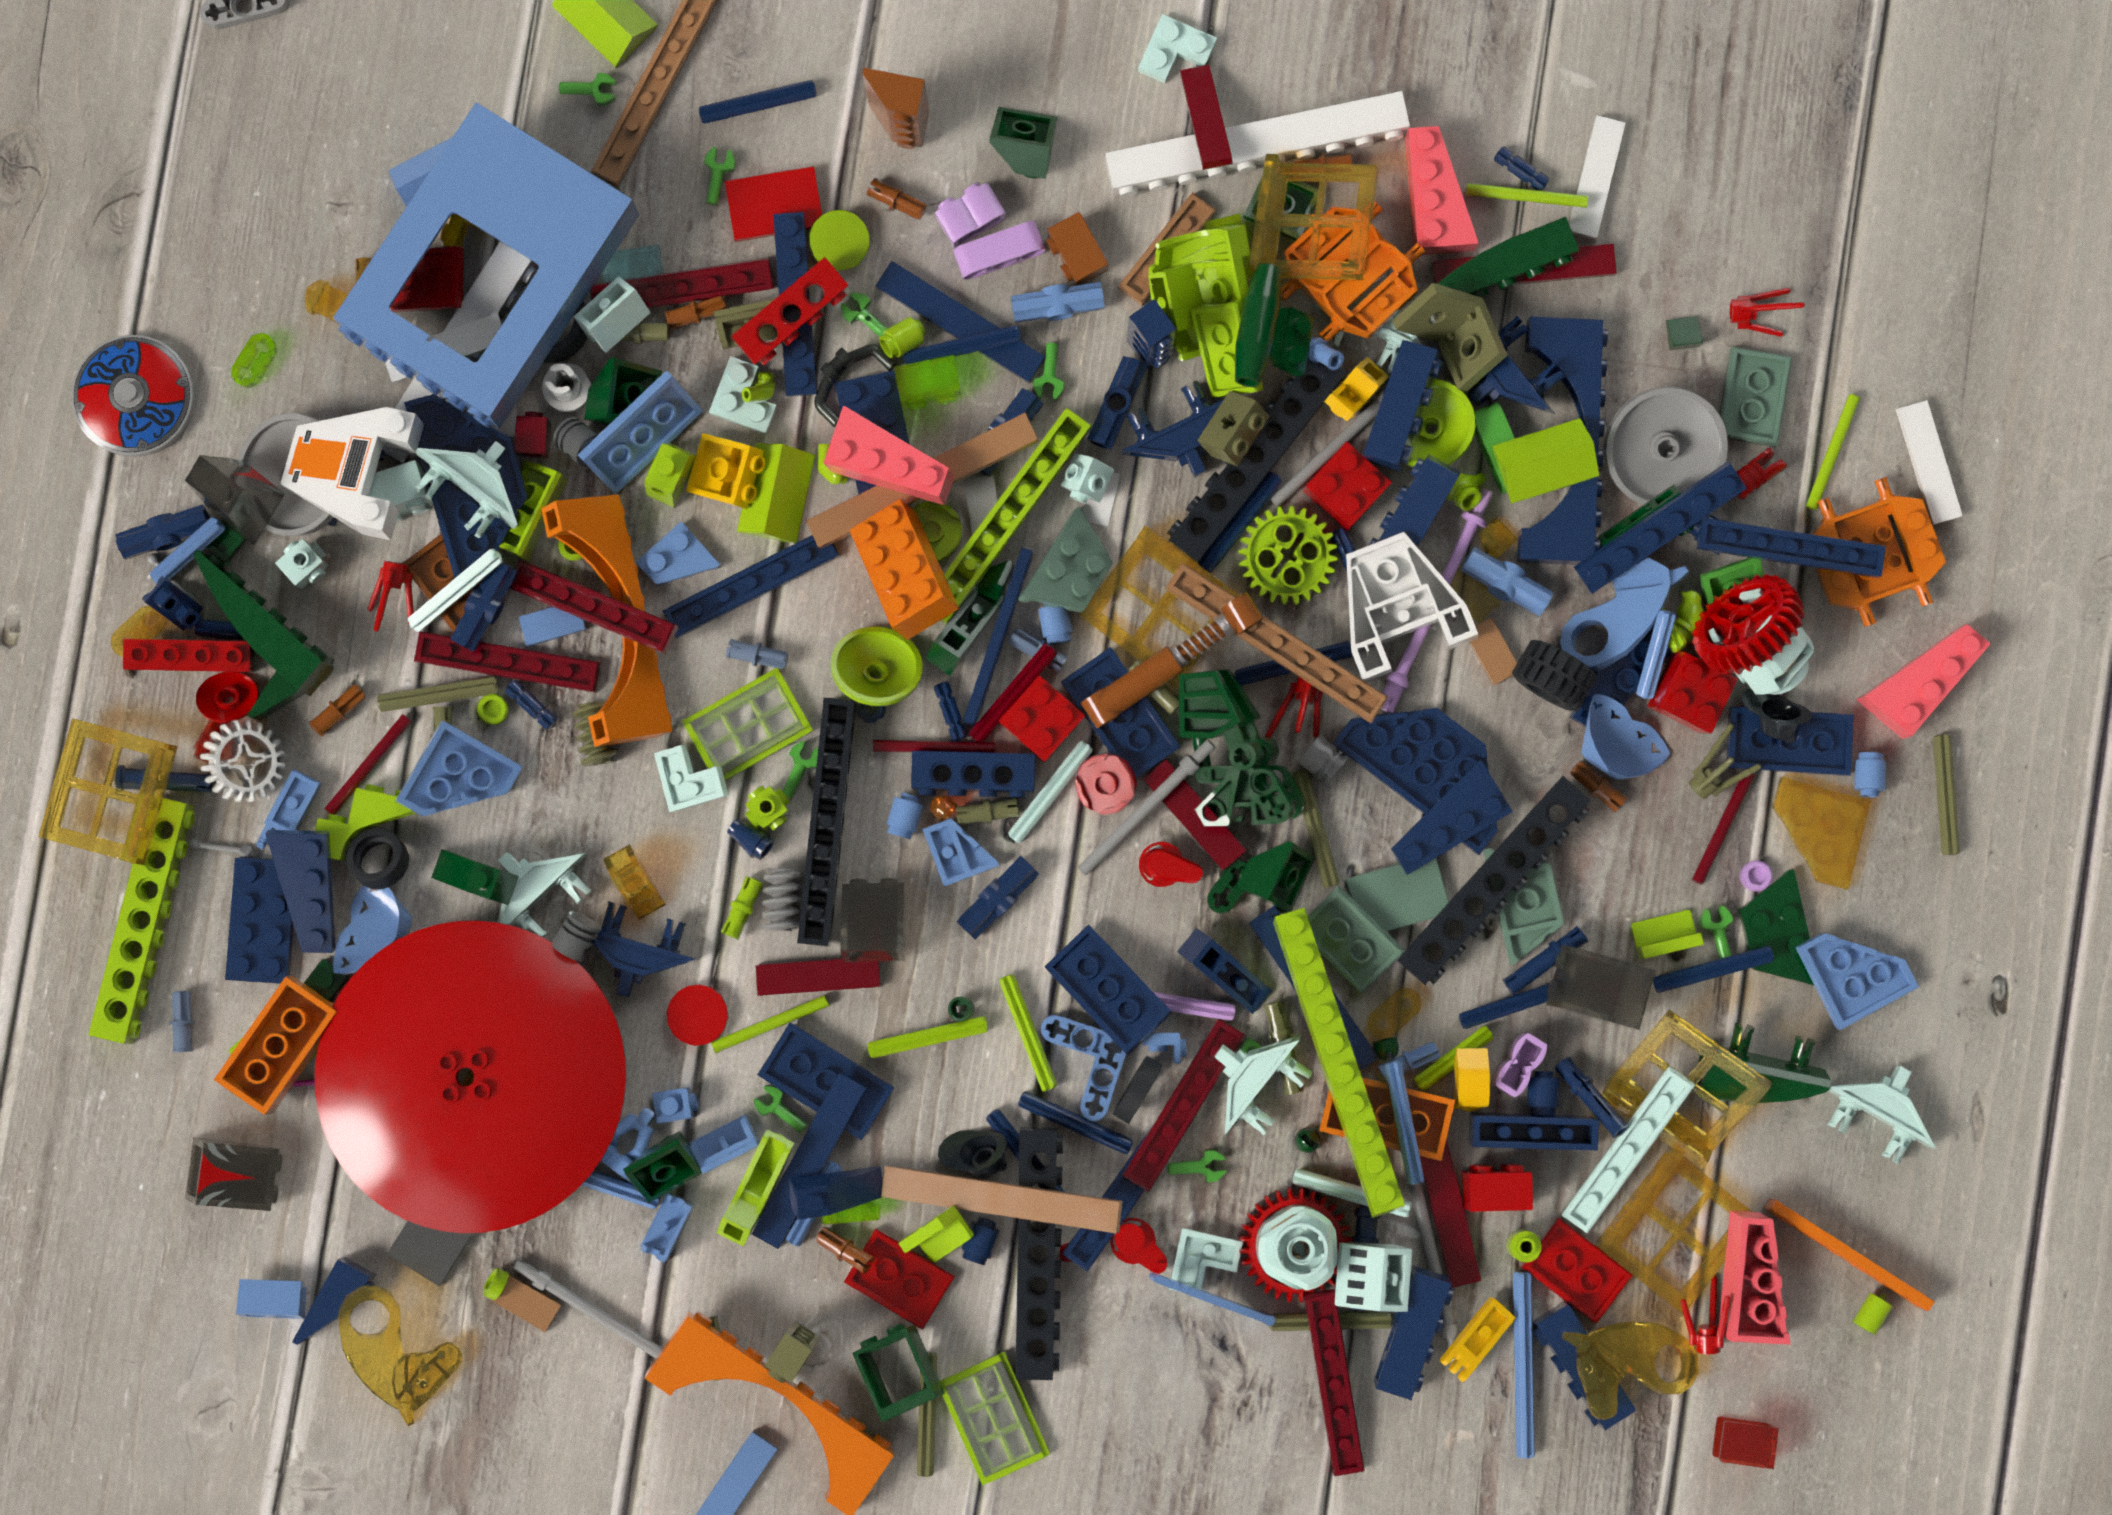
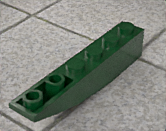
[1437,217,1579,298]
[194,550,334,696]

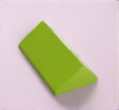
[552,0,658,68]
[1492,418,1599,504]
[737,443,815,544]
[499,460,568,562]

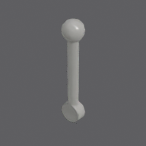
[147,553,195,600]
[189,838,253,858]

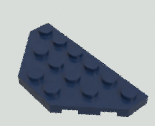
[404,394,528,578]
[1332,708,1498,855]

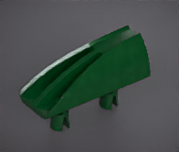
[1694,1022,1831,1103]

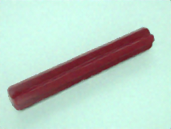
[969,643,1057,743]

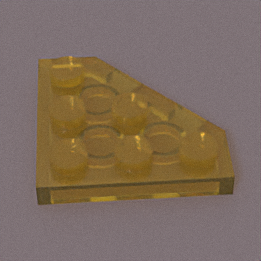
[1772,777,1871,890]

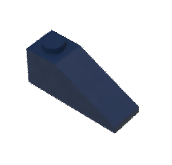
[1177,928,1272,1014]
[789,1166,882,1220]
[292,1257,377,1345]

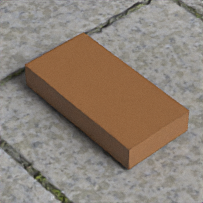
[1469,617,1517,686]
[492,1273,562,1332]

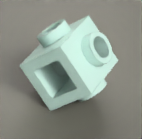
[1061,453,1114,504]
[275,539,329,589]

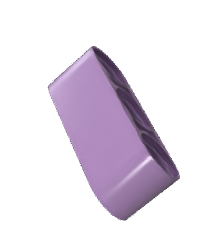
[953,221,1046,280]

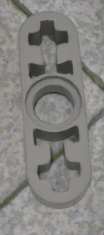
[200,0,289,30]

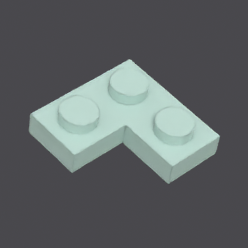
[1138,14,1217,83]
[709,356,777,435]
[654,745,729,812]
[1169,1228,1243,1292]

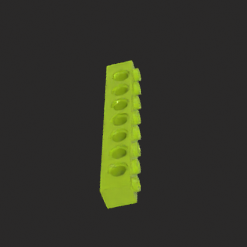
[940,408,1091,625]
[88,795,196,1044]

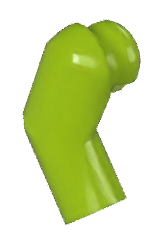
[742,371,776,402]

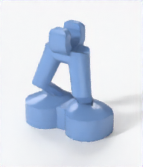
[601,1108,655,1184]

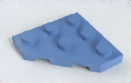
[395,721,523,816]
[1795,933,1919,1030]

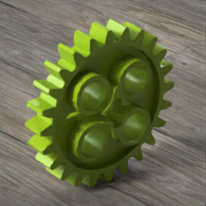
[1238,506,1337,605]

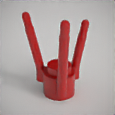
[1729,288,1805,337]
[367,561,414,632]
[1265,677,1323,738]
[1680,1275,1731,1355]

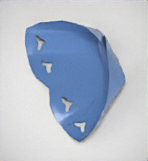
[1581,694,1670,780]
[333,885,412,974]

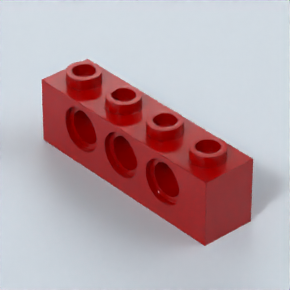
[731,257,849,366]
[123,639,254,672]

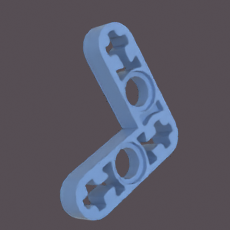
[1041,1015,1126,1121]

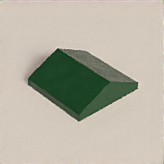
[1243,166,1322,241]

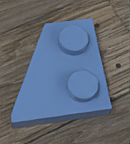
[636,522,721,586]
[922,818,999,887]

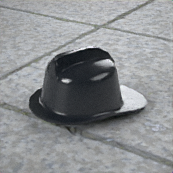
[1741,688,1812,743]
[938,1130,1007,1179]

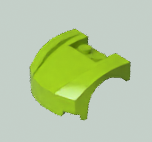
[1148,224,1250,361]

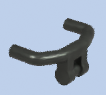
[814,344,898,427]

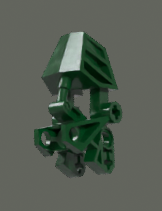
[1179,669,1306,827]

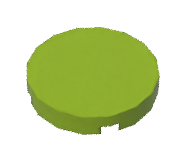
[809,210,869,271]
[912,501,962,561]

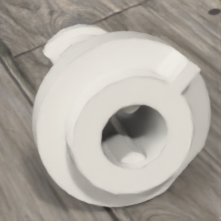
[542,363,592,412]

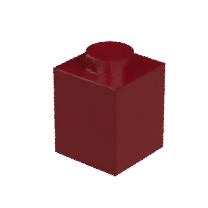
[514,411,551,458]

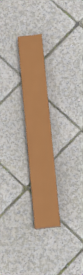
[591,0,718,188]
[806,413,1039,549]
[1165,563,1388,724]
[881,1165,1122,1233]

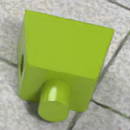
[644,443,696,508]

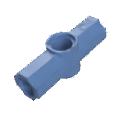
[1011,282,1105,323]
[1460,547,1553,616]

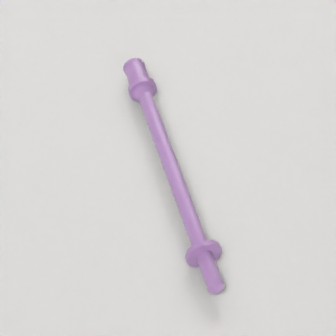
[1382,489,1493,714]

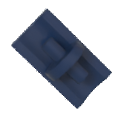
[142,576,203,631]

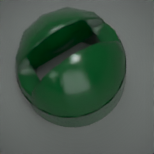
[948,996,975,1021]
[1373,1037,1399,1061]
[1295,1128,1320,1153]

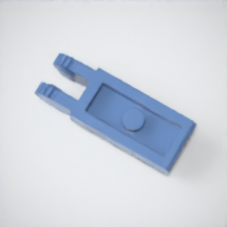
[256,769,322,850]

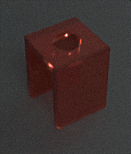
[1712,1416,1779,1469]

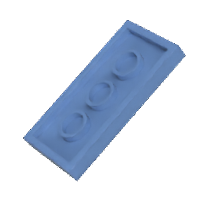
[578,370,703,495]

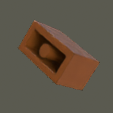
[1045,211,1109,286]

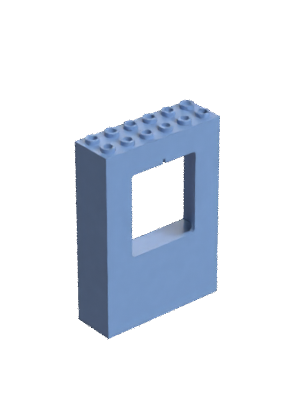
[333,102,639,429]

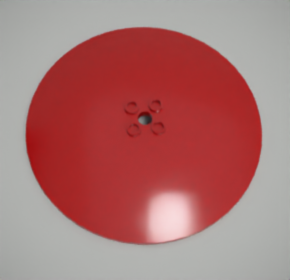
[315,920,627,1233]

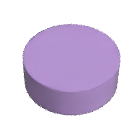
[1740,861,1773,892]

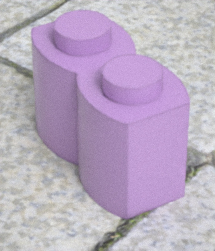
[935,182,1006,248]
[1491,1033,1547,1097]

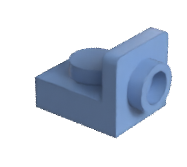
[1142,1032,1186,1064]
[652,1087,699,1124]

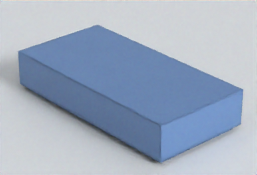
[519,607,587,647]

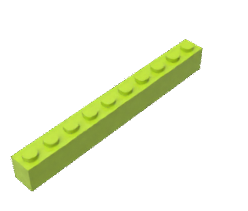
[1273,908,1405,1218]

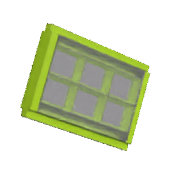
[682,668,813,781]
[940,1351,1050,1486]

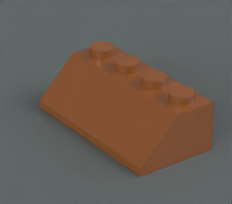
[862,67,929,149]

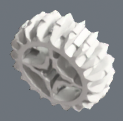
[200,720,285,803]

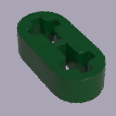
[1207,861,1247,914]

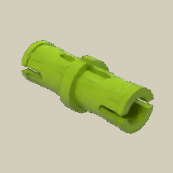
[721,876,764,940]

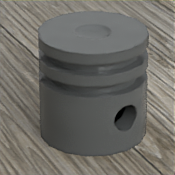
[553,417,599,467]
[1297,734,1349,785]
[552,911,602,962]

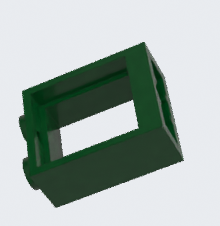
[852,1323,945,1422]

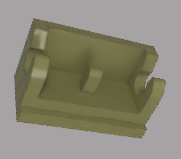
[714,299,777,350]

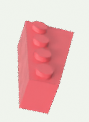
[824,405,954,506]
[1856,624,1990,739]
[1719,1210,1791,1345]

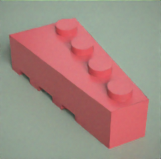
[1405,126,1479,255]

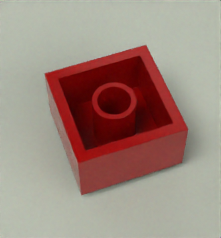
[1303,441,1392,531]
[1647,652,1738,734]
[999,675,1085,764]
[1462,1164,1533,1212]

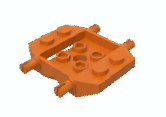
[1281,201,1425,342]
[1811,477,1946,627]

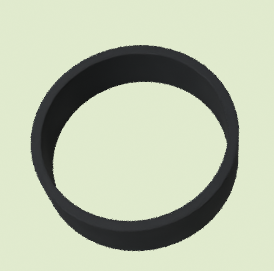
[1113,1056,1163,1124]

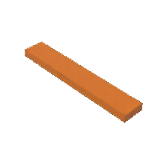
[1764,1198,1935,1311]

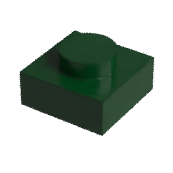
[206,520,247,564]
[304,959,349,1001]

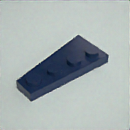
[1569,625,1672,727]
[1391,759,1513,875]
[265,830,335,953]

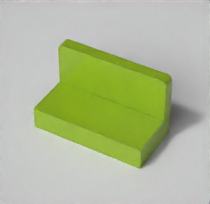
[1630,910,1704,959]
[898,1205,974,1263]

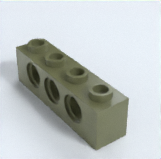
[765,1321,821,1383]

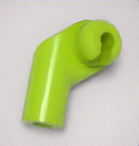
[818,444,849,485]

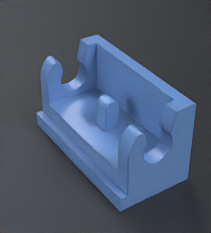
[690,1114,760,1174]
[640,1192,696,1263]
[236,1279,306,1319]

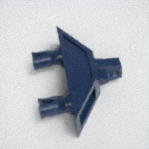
[1469,316,1565,414]
[1121,380,1223,478]
[594,901,699,997]

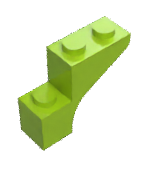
[315,784,417,861]
[716,1129,795,1247]

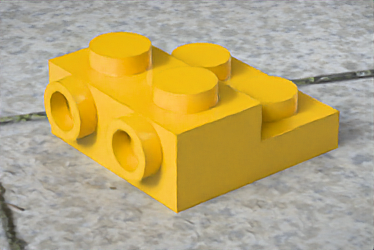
[686,433,765,509]

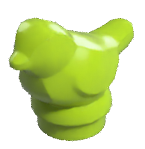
[1446,473,1486,511]
[1675,590,1704,645]

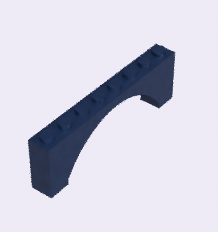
[1517,316,1608,565]

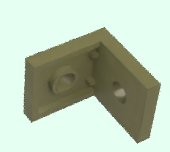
[1392,283,1507,392]

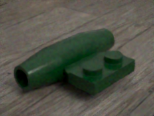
[1235,263,1315,387]

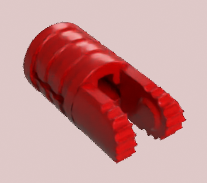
[1736,447,1787,500]

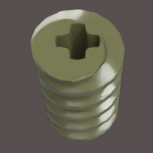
[572,701,619,767]

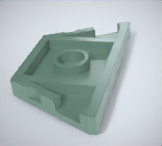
[1018,507,1113,613]
[1483,848,1564,965]

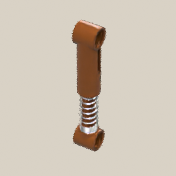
[1081,592,1264,729]

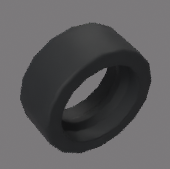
[346,828,409,890]

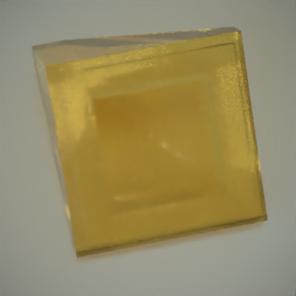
[1478,517,1518,559]

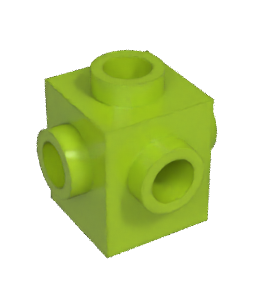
[745,785,791,831]

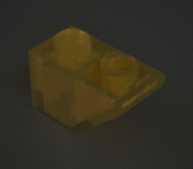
[603,844,666,920]

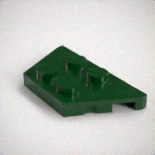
[1738,869,1814,986]

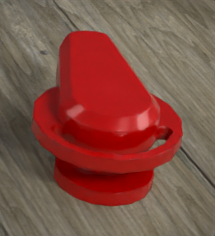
[1138,842,1203,887]
[1110,1217,1168,1274]

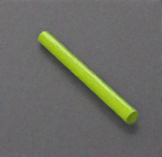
[1466,183,1588,208]
[1805,394,1860,511]
[711,995,829,1053]

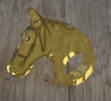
[339,1285,462,1426]
[1562,1321,1699,1420]

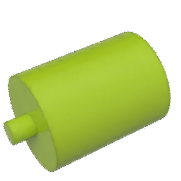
[1852,1293,1893,1336]

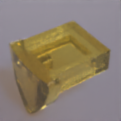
[305,280,348,324]

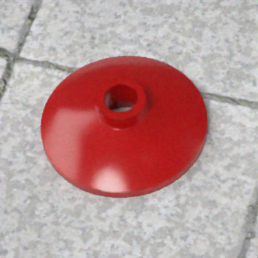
[196,672,258,723]

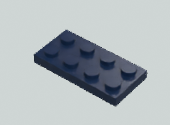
[835,370,910,495]
[1061,647,1181,778]
[1726,706,1854,776]
[225,857,294,984]
[1044,924,1173,1055]
[757,1022,895,1140]

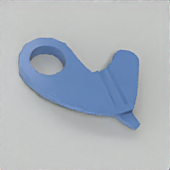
[1560,557,1689,672]

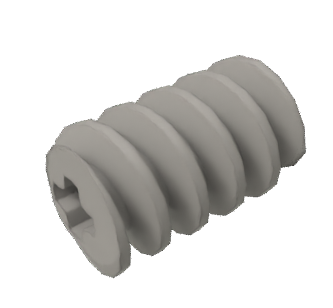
[761,868,803,931]

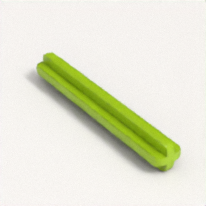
[999,974,1057,1091]
[867,1016,988,1058]

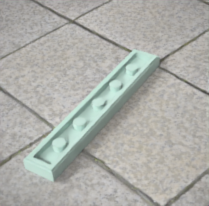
[1562,1066,1695,1233]

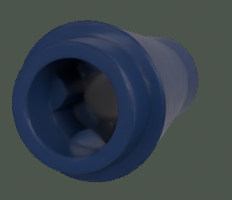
[727,818,774,860]

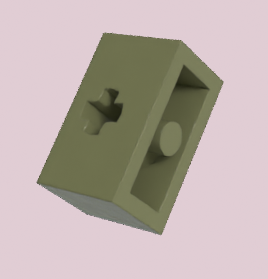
[1197,391,1270,466]

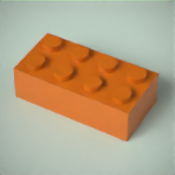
[849,499,959,640]
[214,976,337,1115]
[1319,1077,1455,1161]

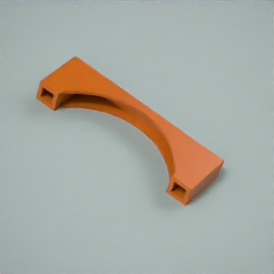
[541,494,672,747]
[645,1311,894,1515]

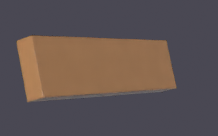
[1118,192,1216,306]

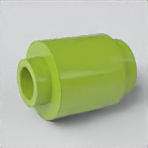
[879,317,926,358]
[1506,1229,1541,1262]

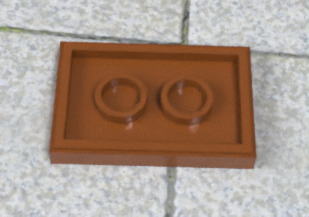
[402,533,506,633]

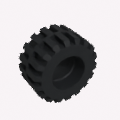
[1512,640,1598,711]

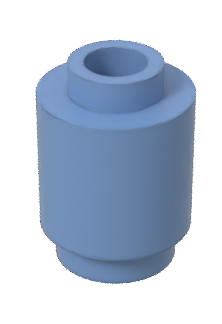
[1038,603,1073,645]
[1854,752,1886,798]
[886,792,924,839]

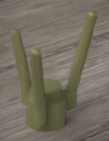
[1689,724,1761,799]

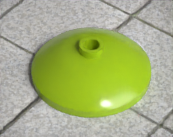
[1407,379,1476,467]
[830,626,923,706]

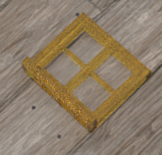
[1249,154,1379,280]
[1079,526,1240,689]
[38,718,178,865]
[1601,1010,1772,1169]
[1594,1147,1753,1314]

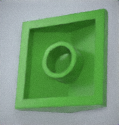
[1700,558,1764,607]

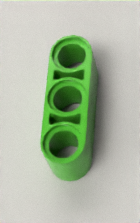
[1474,402,1515,494]

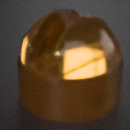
[930,796,957,822]

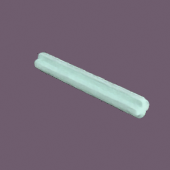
[408,549,503,632]
[1008,740,1093,843]
[1293,1169,1412,1217]

